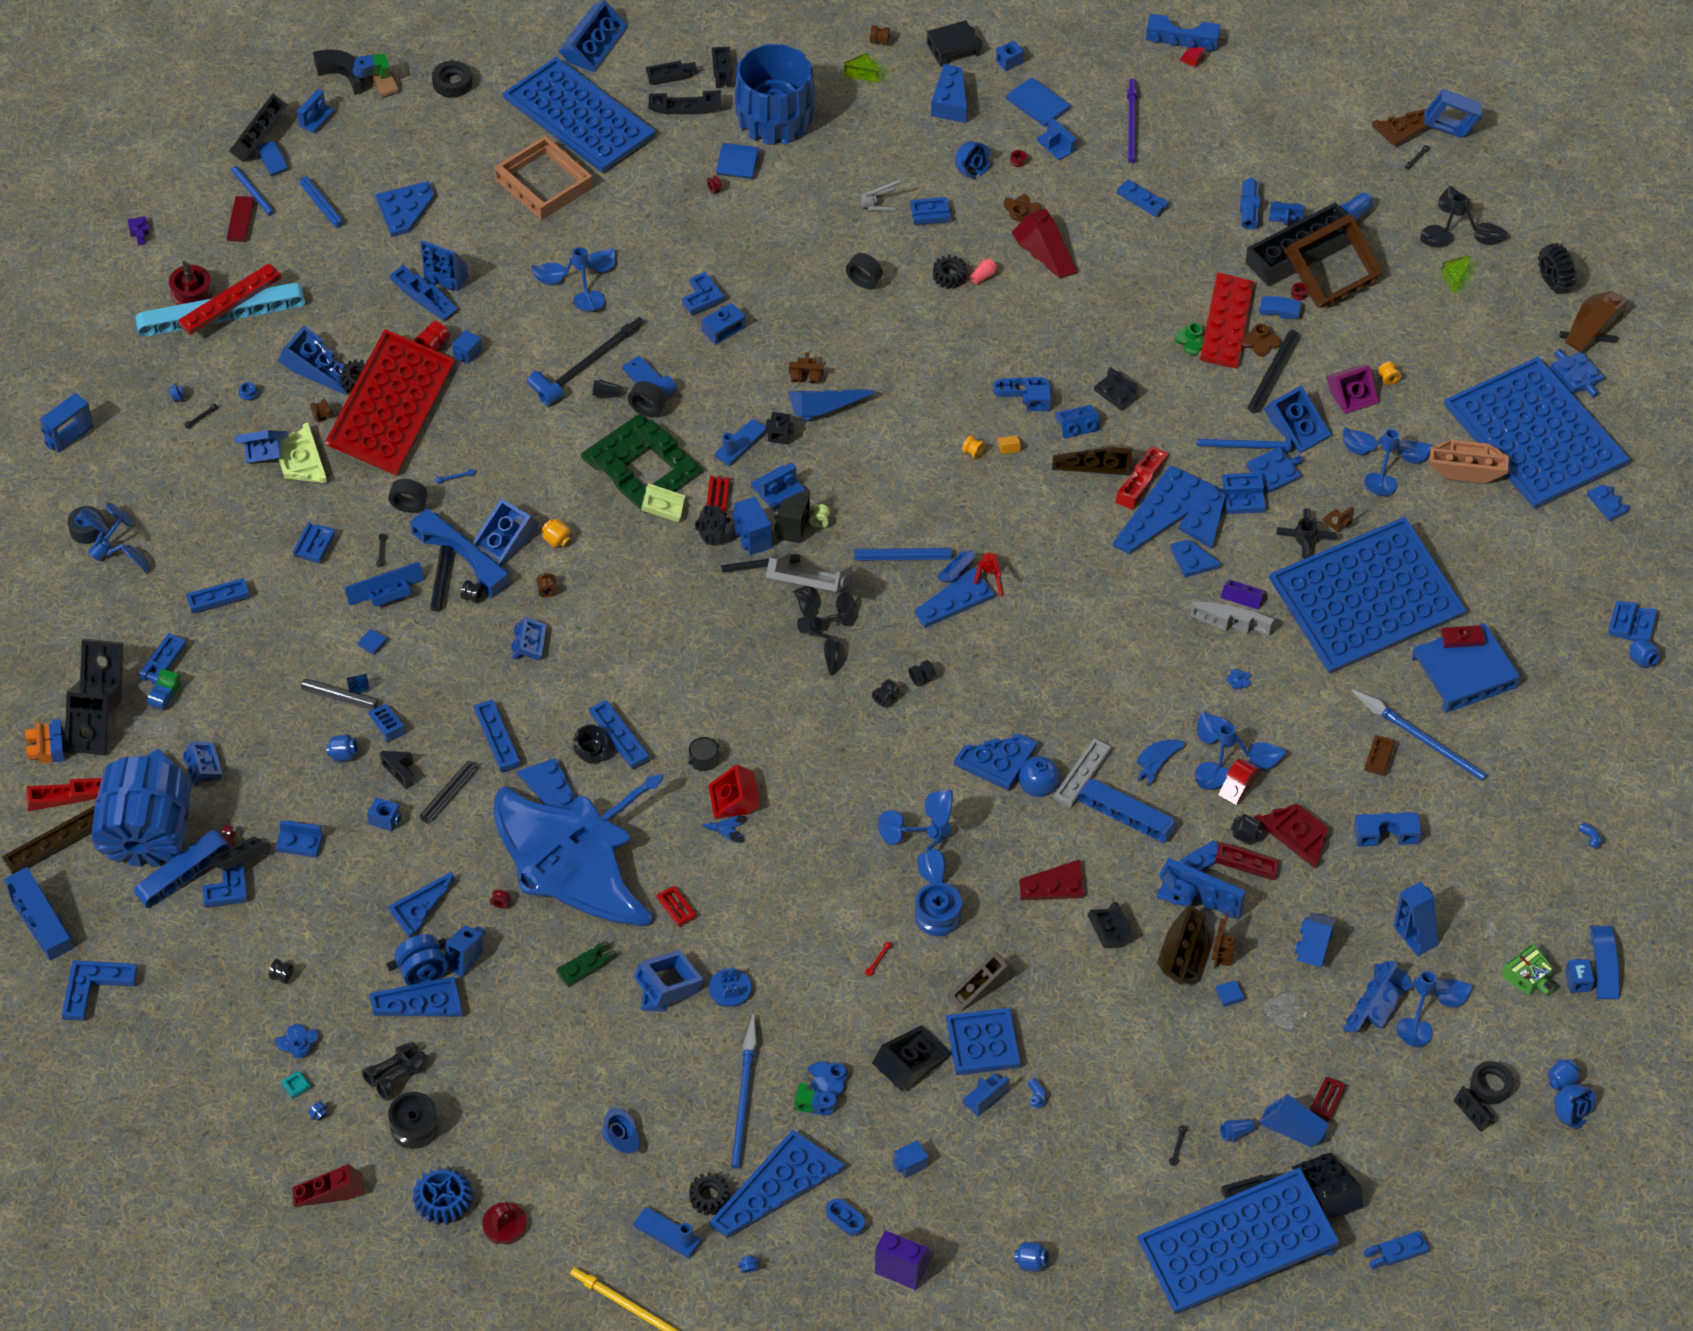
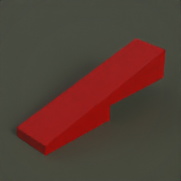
[1115,446,1169,510]
[25,778,102,812]

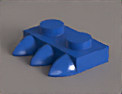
[1587,484,1631,522]

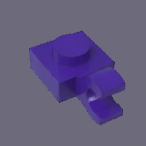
[128,216,149,246]

